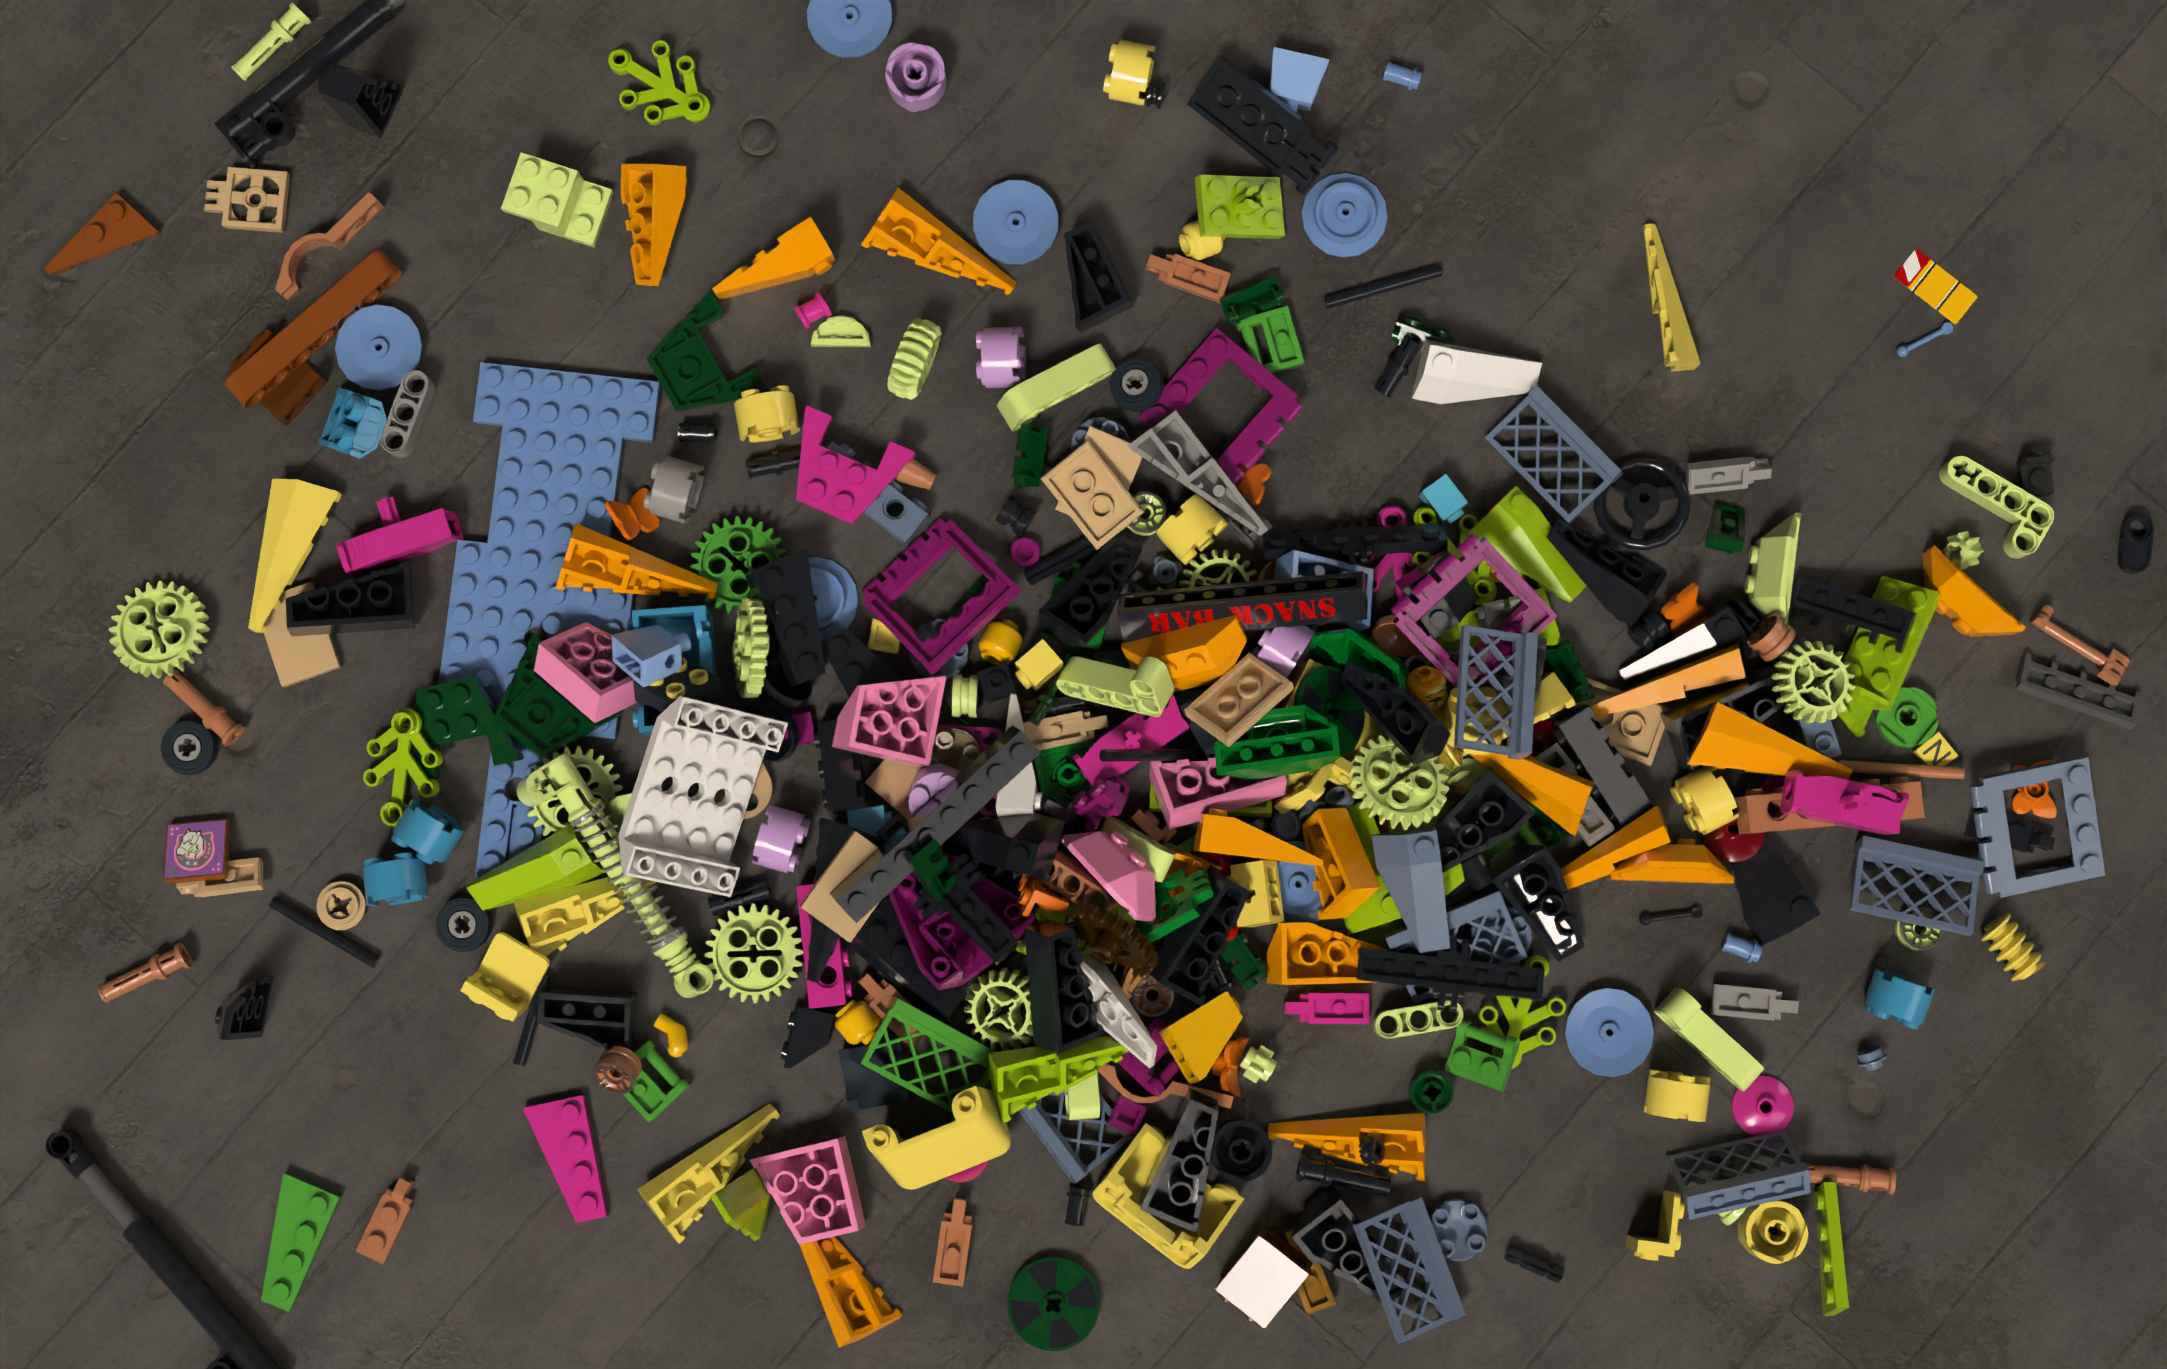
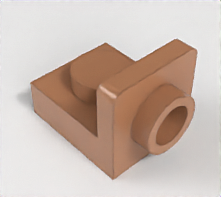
[1130,809,1177,844]

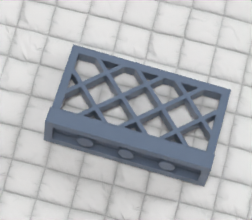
[1485,385,1623,524]
[1454,625,1538,760]
[1849,835,1984,936]
[1384,888,1527,1004]
[1019,1091,1133,1183]
[1666,1130,1811,1220]
[1353,1197,1466,1344]

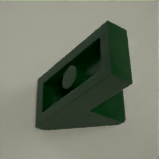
[1705,501,1745,554]

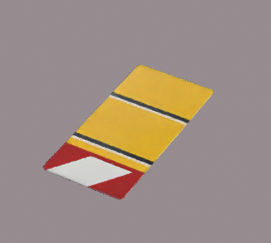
[1894,249,1977,324]

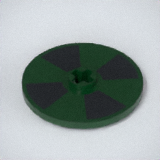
[1294,666,1364,756]
[1007,1257,1100,1351]

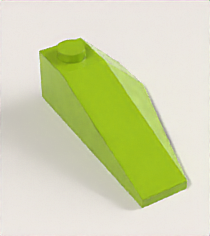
[1343,802,1402,935]
[466,825,603,911]
[710,1168,772,1241]

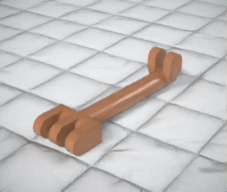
[2030,605,2130,686]

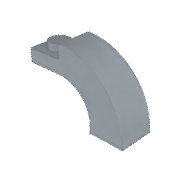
[1536,743,1614,846]

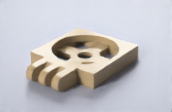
[204,167,290,233]

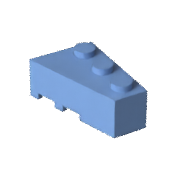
[1275,550,1374,632]

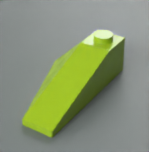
[1466,486,1587,603]

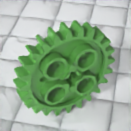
[690,516,788,614]

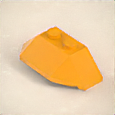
[1922,545,2026,637]
[1121,615,1247,693]
[1606,839,1734,884]

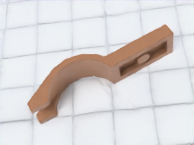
[275,192,384,301]
[1097,1063,1234,1109]

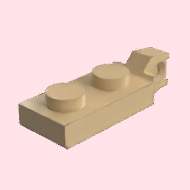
[1023,711,1109,751]
[176,857,263,897]

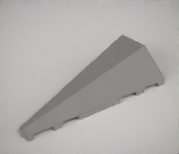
[1128,410,1268,536]

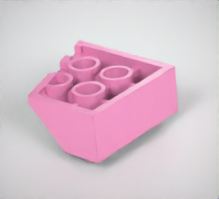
[534,622,638,723]
[832,676,946,766]
[749,1136,866,1245]

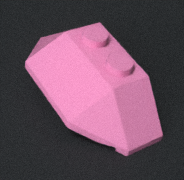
[1061,831,1156,922]

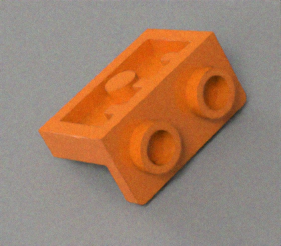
[1017,875,1069,917]

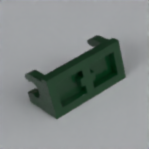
[909,838,957,903]

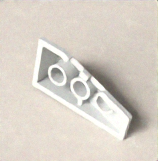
[1411,339,1542,404]
[996,694,1043,818]
[1080,954,1157,1069]

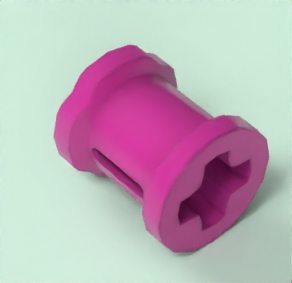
[793,292,832,330]

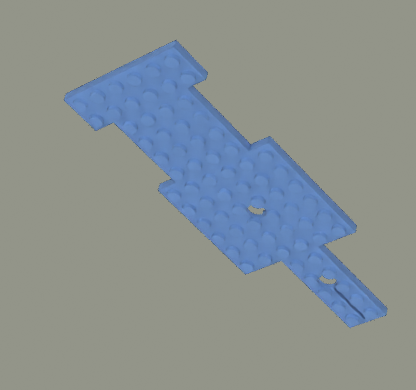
[439,362,661,877]

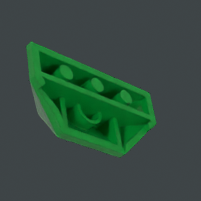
[1309,628,1409,692]
[1214,705,1341,779]

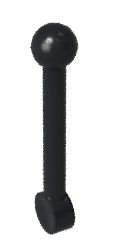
[1639,906,1703,926]

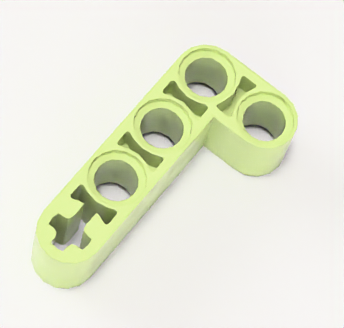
[997,343,1116,432]
[1939,456,2054,559]
[1056,656,1174,717]
[1654,988,1764,1092]

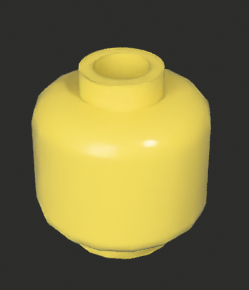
[1179,220,1226,261]

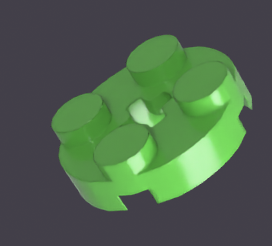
[1873,687,1938,748]

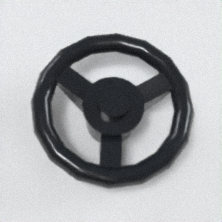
[1593,457,1690,551]

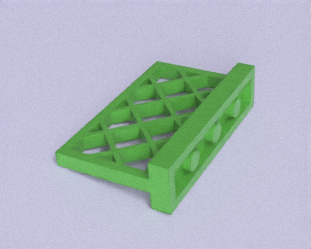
[859,997,995,1114]

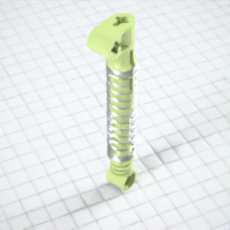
[517,752,713,998]

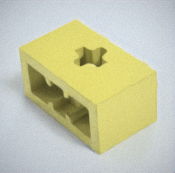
[1015,639,1063,691]
[1230,860,1284,927]

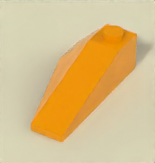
[712,217,835,300]
[1267,922,1391,985]

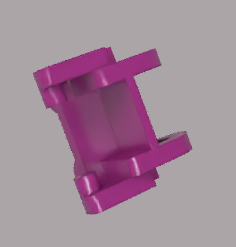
[1072,778,1129,832]

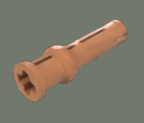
[163,669,245,747]
[97,943,193,1003]
[1807,1164,1896,1195]

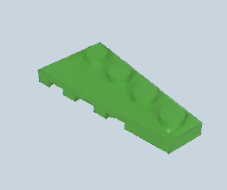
[261,1172,342,1312]

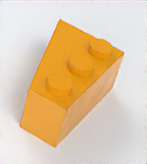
[1302,808,1380,920]

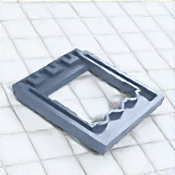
[1969,755,2105,898]

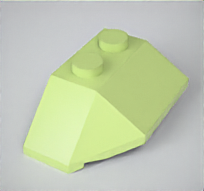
[1744,512,1801,625]

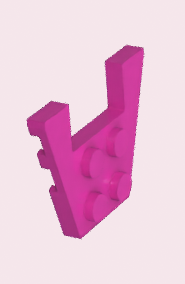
[796,406,916,525]

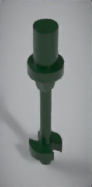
[1029,650,1078,726]

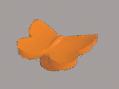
[1235,464,1272,505]
[604,488,660,540]
[1661,582,1709,634]
[2010,760,2057,819]
[1212,1037,1249,1097]

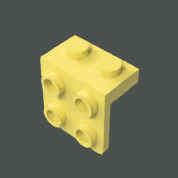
[1274,765,1333,814]
[460,932,550,1022]
[1625,1190,1685,1261]

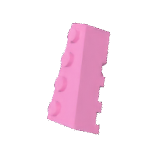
[1149,757,1287,830]

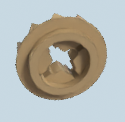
[316,881,366,930]

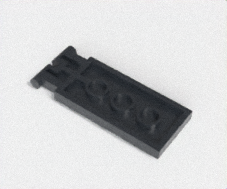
[1187,55,1338,195]

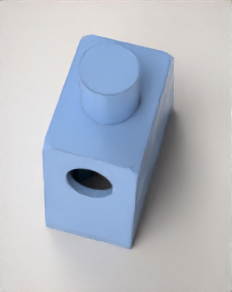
[1269,47,1329,113]
[612,625,691,687]

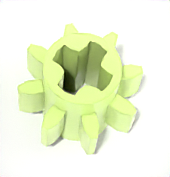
[1942,531,1984,570]
[1239,1045,1278,1083]

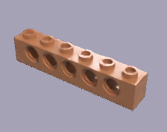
[1735,777,1925,834]

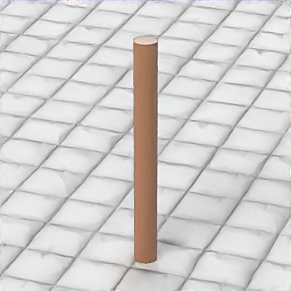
[1838,760,1965,780]

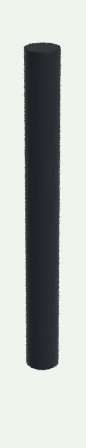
[1324,265,1442,309]
[1099,748,1204,762]
[269,896,380,968]

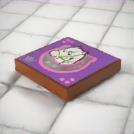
[163,819,230,884]

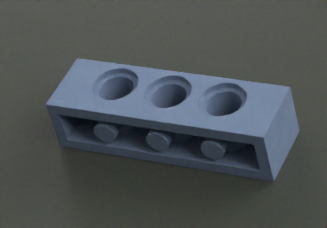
[827,441,929,547]
[1771,638,1842,758]

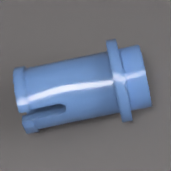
[1383,62,1423,91]
[1721,932,1763,963]

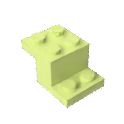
[501,152,614,248]

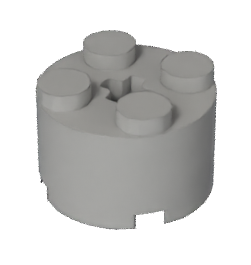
[644,456,704,524]

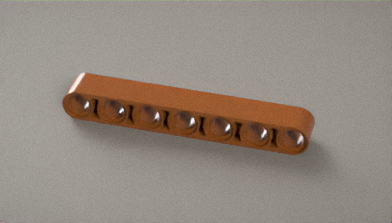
[224,249,402,408]

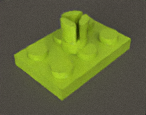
[1195,175,1285,239]

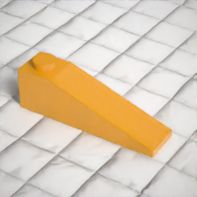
[621,164,687,286]
[1193,808,1323,866]

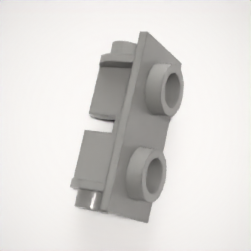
[1474,595,1523,630]

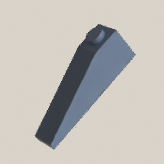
[1371,826,1450,953]

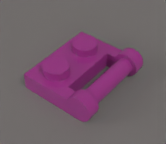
[1117,1016,1180,1097]

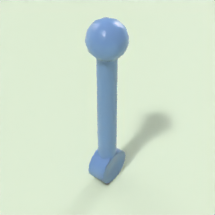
[1896,322,1953,357]

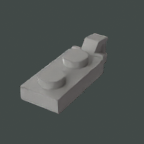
[1686,457,1772,495]
[1710,984,1799,1021]

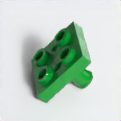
[1034,740,1093,801]

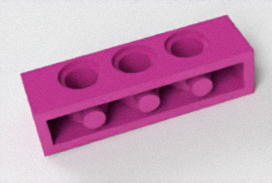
[796,884,853,1009]

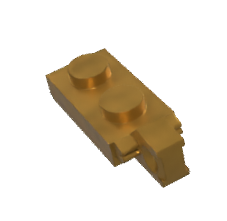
[1284,1226,1336,1316]

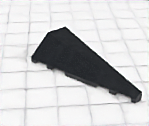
[806,818,883,983]

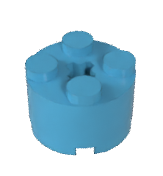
[391,798,466,865]
[362,853,429,906]
[1863,968,1935,1030]

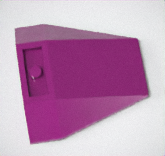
[889,855,1035,991]

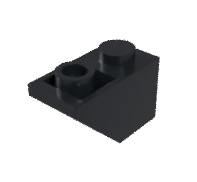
[781,1006,836,1068]

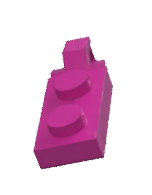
[1284,993,1369,1024]

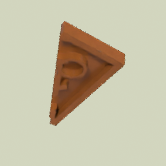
[43,193,161,275]

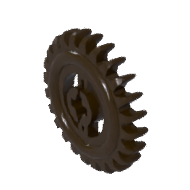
[1064,905,1158,978]

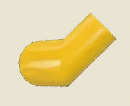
[654,1013,688,1057]

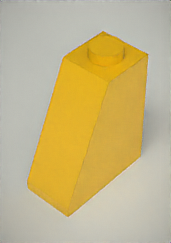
[1159,991,1243,1085]

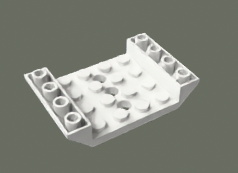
[619,695,788,897]

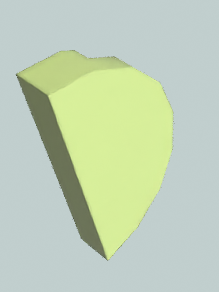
[811,315,871,347]

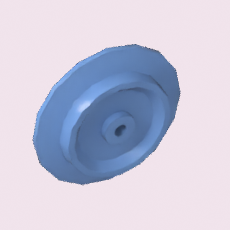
[807,0,892,58]
[1301,173,1388,258]
[973,180,1059,265]
[335,304,423,391]
[808,557,858,640]
[1254,841,1322,925]
[1565,988,1654,1077]

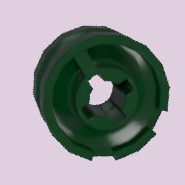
[1408,1070,1454,1114]

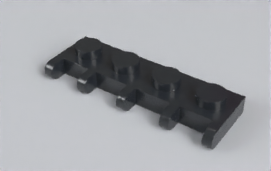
[1788,575,1917,654]

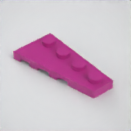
[523,1095,608,1223]

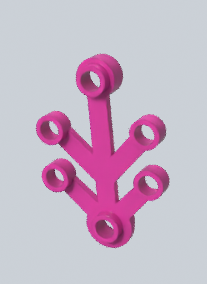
[1357,505,1434,605]

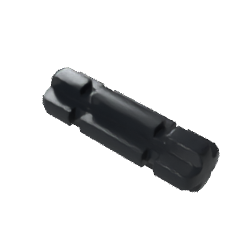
[1504,1245,1565,1283]

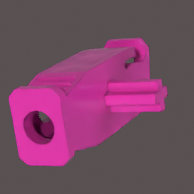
[336,497,464,576]
[1072,694,1190,787]
[1780,770,1909,835]

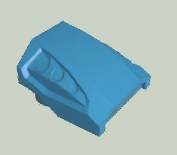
[317,387,387,459]

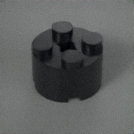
[1210,1118,1272,1183]

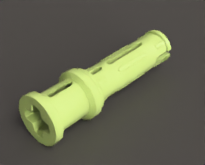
[231,2,312,81]

